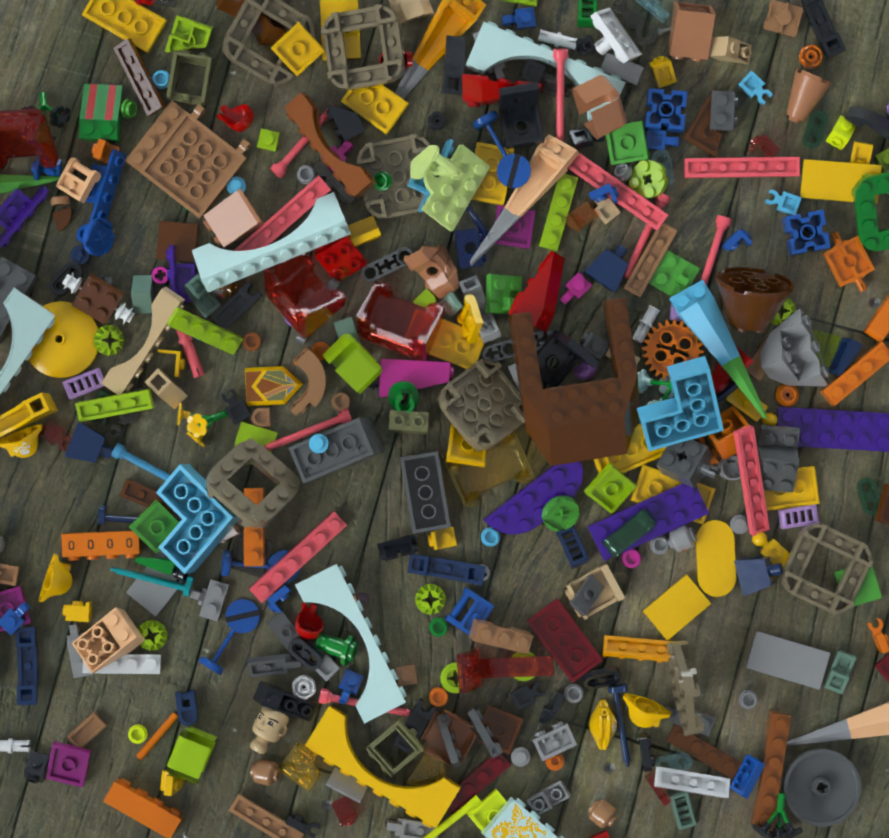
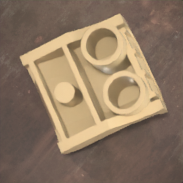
[388,0,434,26]

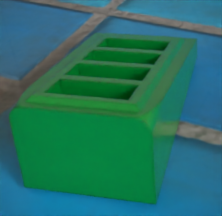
[577,0,598,28]
[135,556,176,575]

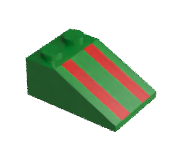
[78,84,123,143]

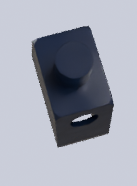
[584,244,628,293]
[65,421,113,463]
[734,556,783,596]

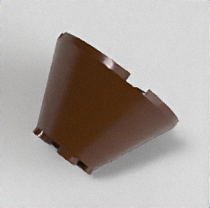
[716,267,794,333]

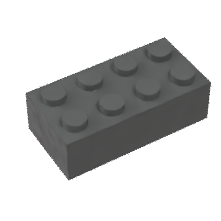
[0,257,40,344]
[400,451,451,534]

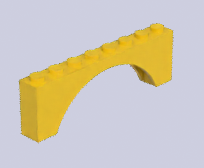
[0,393,58,438]
[305,705,461,828]

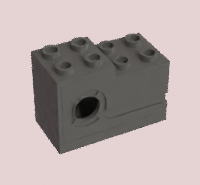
[289,416,385,484]

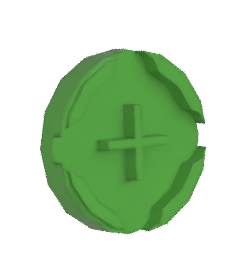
[542,495,580,532]

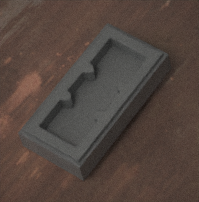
[569,574,605,616]
[267,611,301,651]

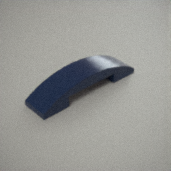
[407,554,486,585]
[15,627,39,705]

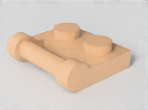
[56,157,101,203]

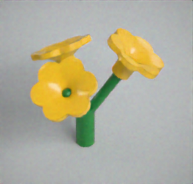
[177,403,228,448]

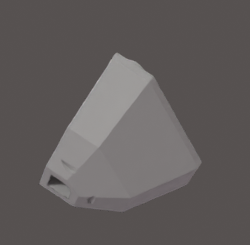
[760,309,830,386]

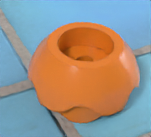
[799,45,823,69]
[775,384,799,407]

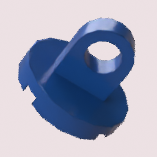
[76,218,114,257]

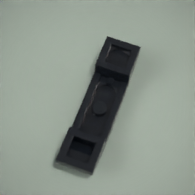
[801,0,846,58]
[845,107,889,140]

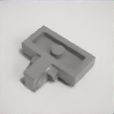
[190,579,230,622]

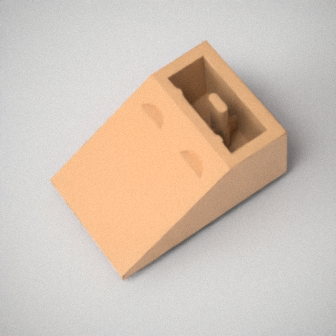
[72,607,145,674]

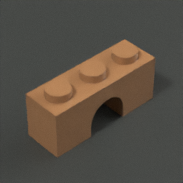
[469,618,533,654]

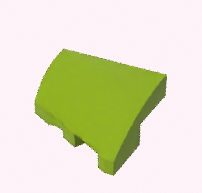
[165,15,214,52]

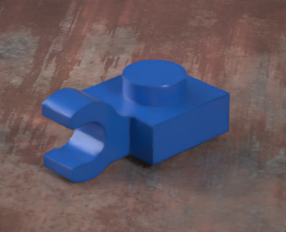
[502,7,536,30]
[646,129,679,151]
[0,602,31,635]
[338,669,364,705]

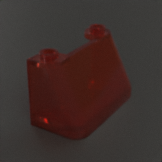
[0,108,58,170]
[264,253,346,339]
[355,281,445,361]

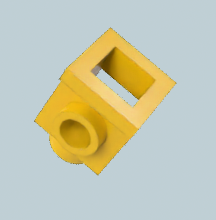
[63,601,93,622]

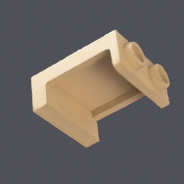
[565,563,625,620]

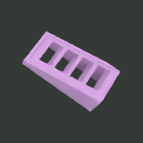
[62,368,104,400]
[778,504,819,529]

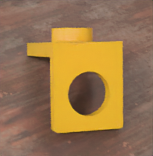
[157,349,185,378]

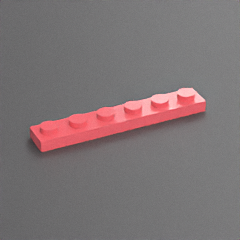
[568,152,669,231]
[684,157,800,178]
[234,175,332,251]
[733,425,770,536]
[249,510,347,603]

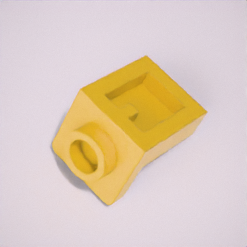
[649,56,677,89]
[428,527,457,550]

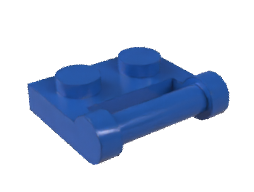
[445,587,494,635]

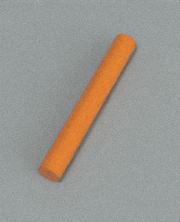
[136,712,178,760]

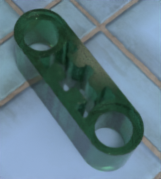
[601,508,657,558]

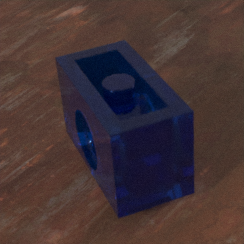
[454,227,486,270]

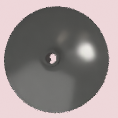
[783,748,861,827]

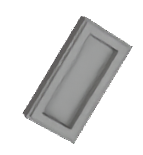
[326,767,368,803]

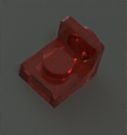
[748,134,780,157]
[331,796,359,827]

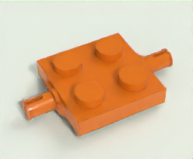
[823,231,875,292]

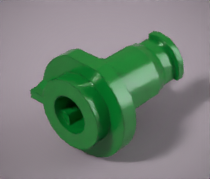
[388,381,419,413]
[315,633,358,666]

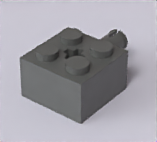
[656,440,721,488]

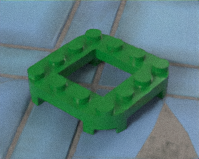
[852,172,889,251]

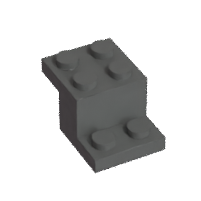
[757,425,800,492]

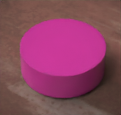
[621,549,641,568]

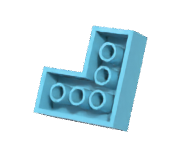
[637,356,724,451]
[156,464,240,574]

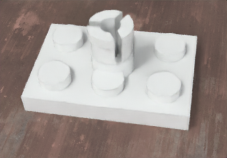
[590,8,642,64]

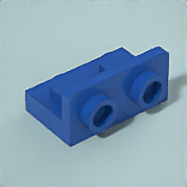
[729,754,765,799]

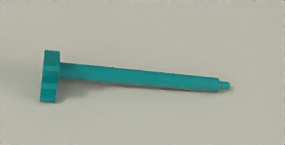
[110,567,194,597]

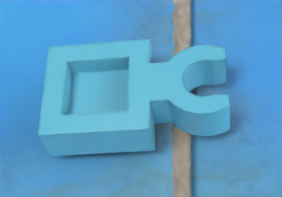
[737,70,773,105]
[765,190,802,215]

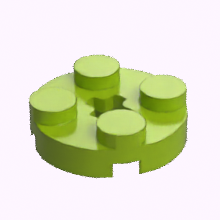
[629,160,668,199]

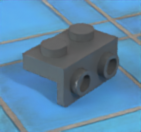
[709,91,738,133]

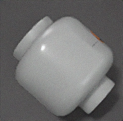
[667,525,697,553]

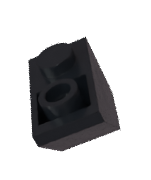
[325,104,365,141]

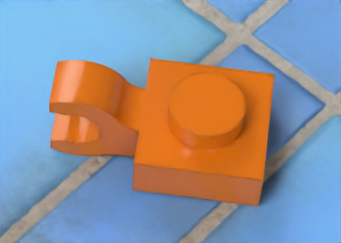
[867,618,889,654]

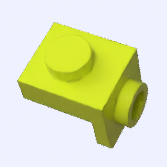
[826,115,856,150]

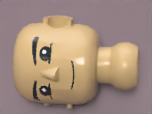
[250,706,289,754]

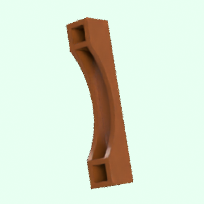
[284,93,377,198]
[750,710,791,831]

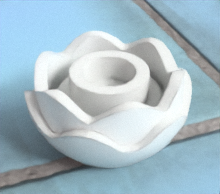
[292,675,316,700]

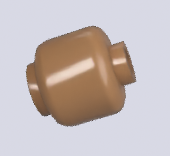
[250,759,280,786]
[588,799,617,828]

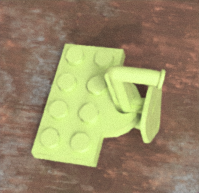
[410,145,490,231]

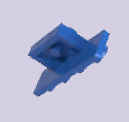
[85,149,126,221]

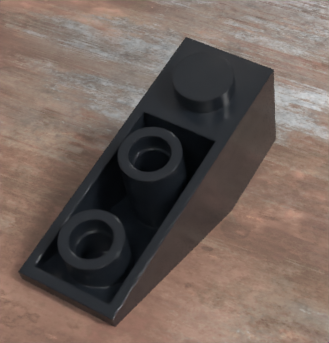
[441,35,466,95]
[253,681,317,722]

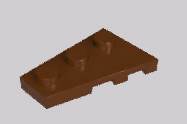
[683,88,722,158]

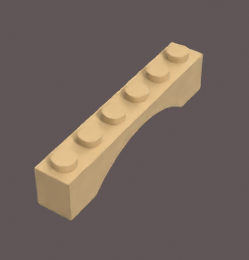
[101,287,185,395]

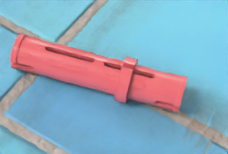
[175,329,205,378]

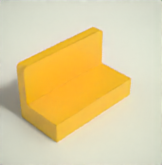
[348,216,382,247]

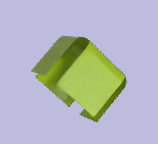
[322,333,382,394]
[166,726,217,785]

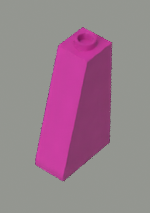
[379,359,454,398]

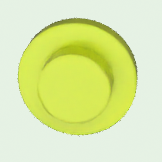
[128,724,148,744]

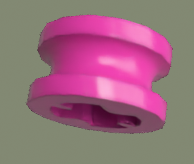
[152,267,169,284]

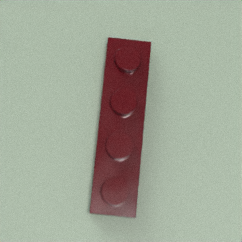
[448,754,511,814]

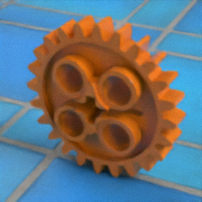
[641,319,704,381]

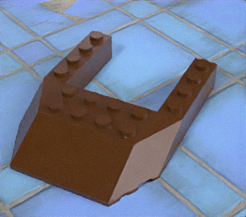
[508,297,639,466]

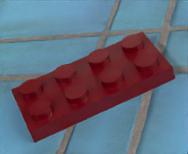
[526,598,603,683]

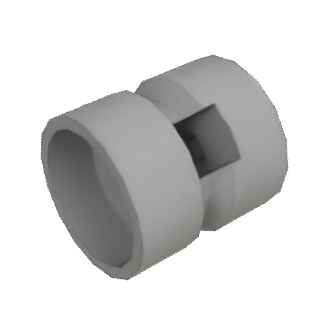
[717,456,741,480]

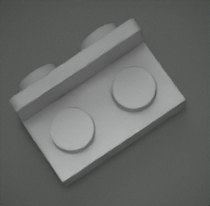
[532,721,577,761]

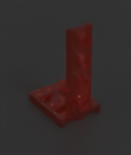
[456,649,554,693]

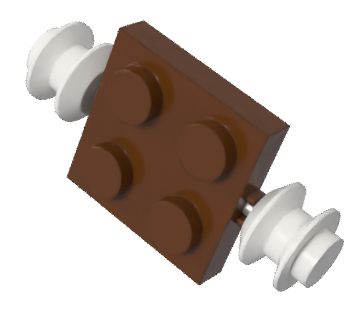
[62,273,135,325]

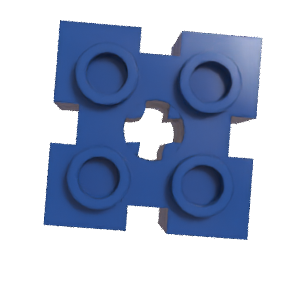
[644,88,687,133]
[782,210,830,256]

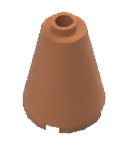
[786,68,832,124]

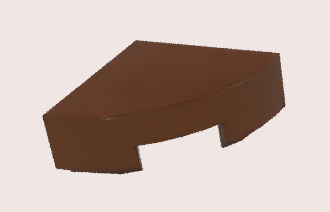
[52,207,73,232]

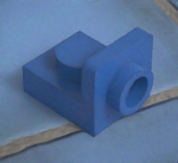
[31,155,62,180]
[588,183,619,204]
[721,229,753,252]
[267,584,291,614]

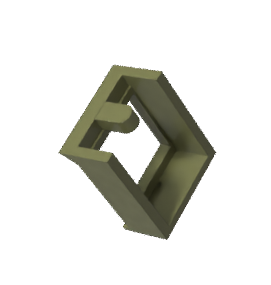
[166,50,214,107]
[389,410,429,435]
[366,715,428,777]

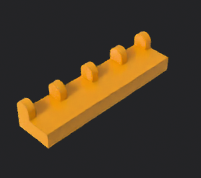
[602,635,674,663]

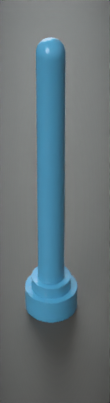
[111,443,170,481]

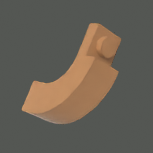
[290,345,326,416]

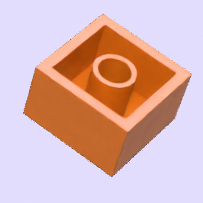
[706,405,757,461]

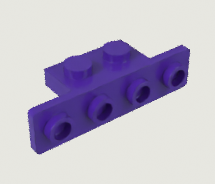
[0,185,49,249]
[166,245,196,302]

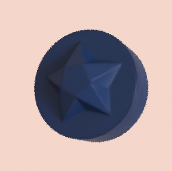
[70,245,90,265]

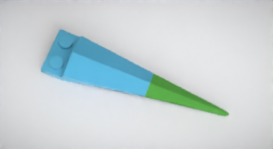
[669,280,767,419]

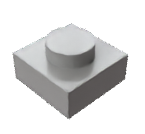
[315,654,340,681]

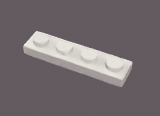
[82,654,161,674]
[654,767,730,798]

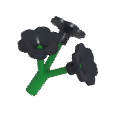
[20,92,70,142]
[752,793,803,838]

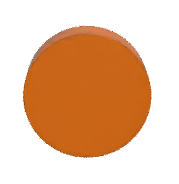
[429,687,448,707]

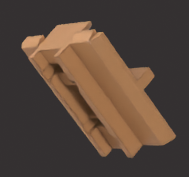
[763,0,803,37]

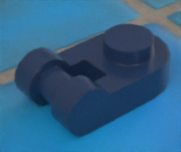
[175,690,198,726]

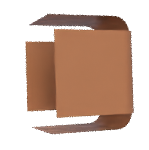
[572,75,627,139]
[420,709,476,767]

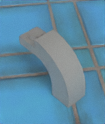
[459,275,501,343]

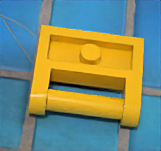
[457,294,483,344]

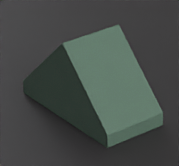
[131,275,154,314]

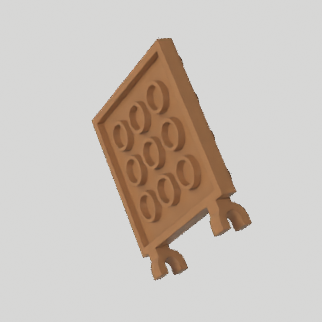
[139,104,252,219]

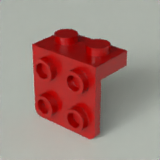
[314,235,367,281]

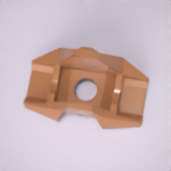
[404,244,459,299]

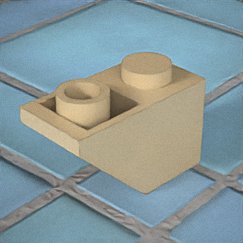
[709,36,752,64]
[145,368,188,409]

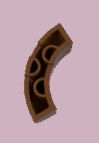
[216,0,287,45]

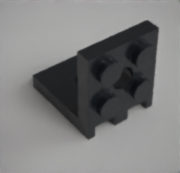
[498,82,544,149]
[537,329,599,387]

